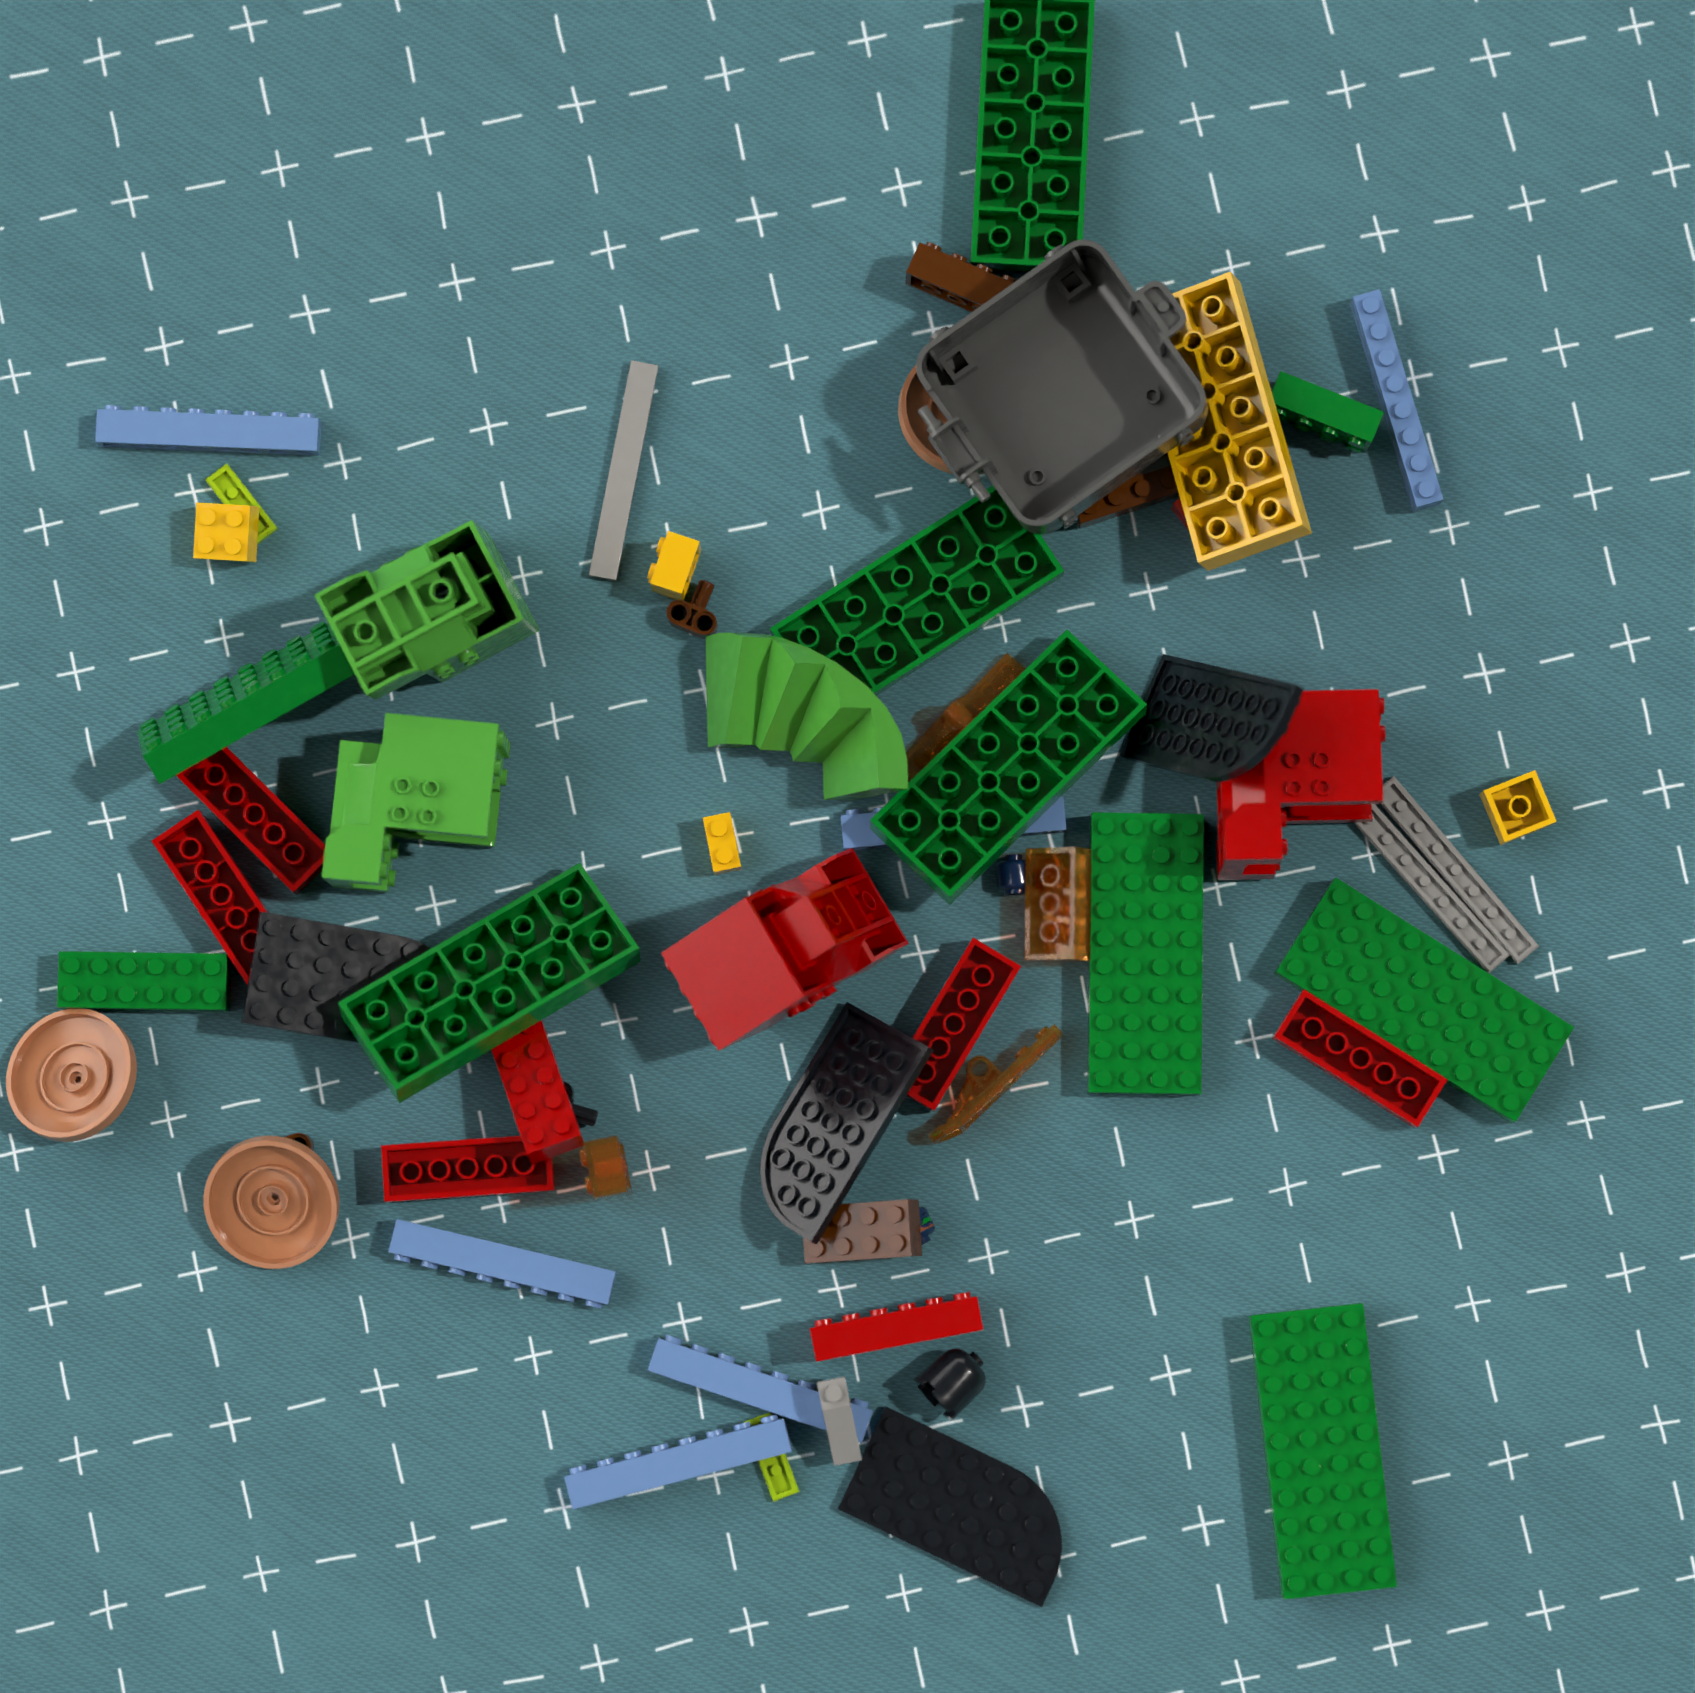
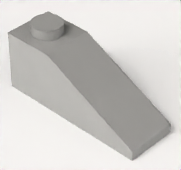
[817,1376,862,1466]

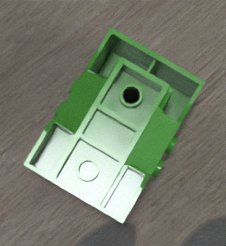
[314,520,540,700]
[322,713,511,893]

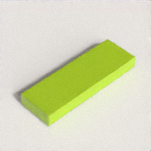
[205,463,278,545]
[743,1412,800,1502]

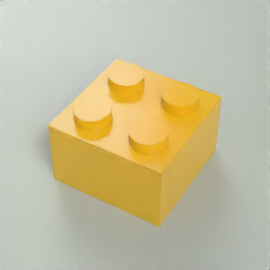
[193,502,259,562]
[647,531,701,601]
[1479,770,1557,846]

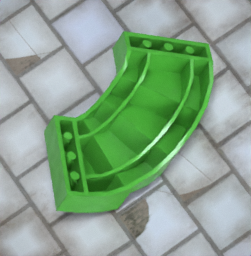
[705,633,908,801]

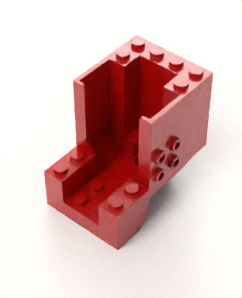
[1216,689,1386,880]
[661,848,909,1051]

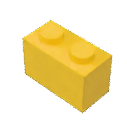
[703,812,742,875]

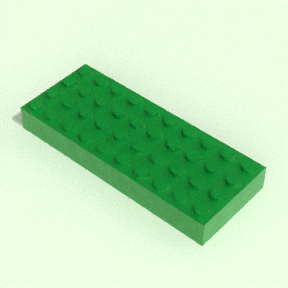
[970,0,1095,272]
[770,485,1064,696]
[137,622,355,784]
[870,629,1147,905]
[1087,812,1204,1096]
[338,863,641,1103]
[1274,877,1574,1123]
[1248,1303,1397,1600]

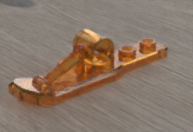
[906,653,1025,783]
[928,1024,1063,1144]

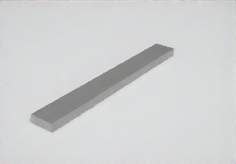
[589,360,659,581]
[1380,776,1539,964]
[1353,804,1510,973]

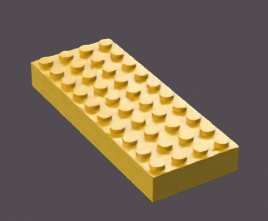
[1167,272,1312,571]

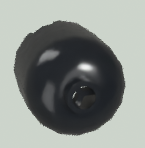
[914,1348,986,1420]

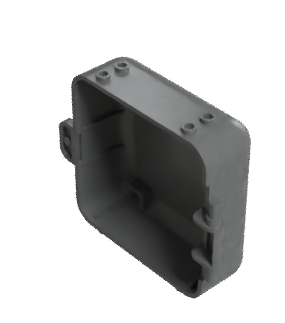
[916,240,1208,535]

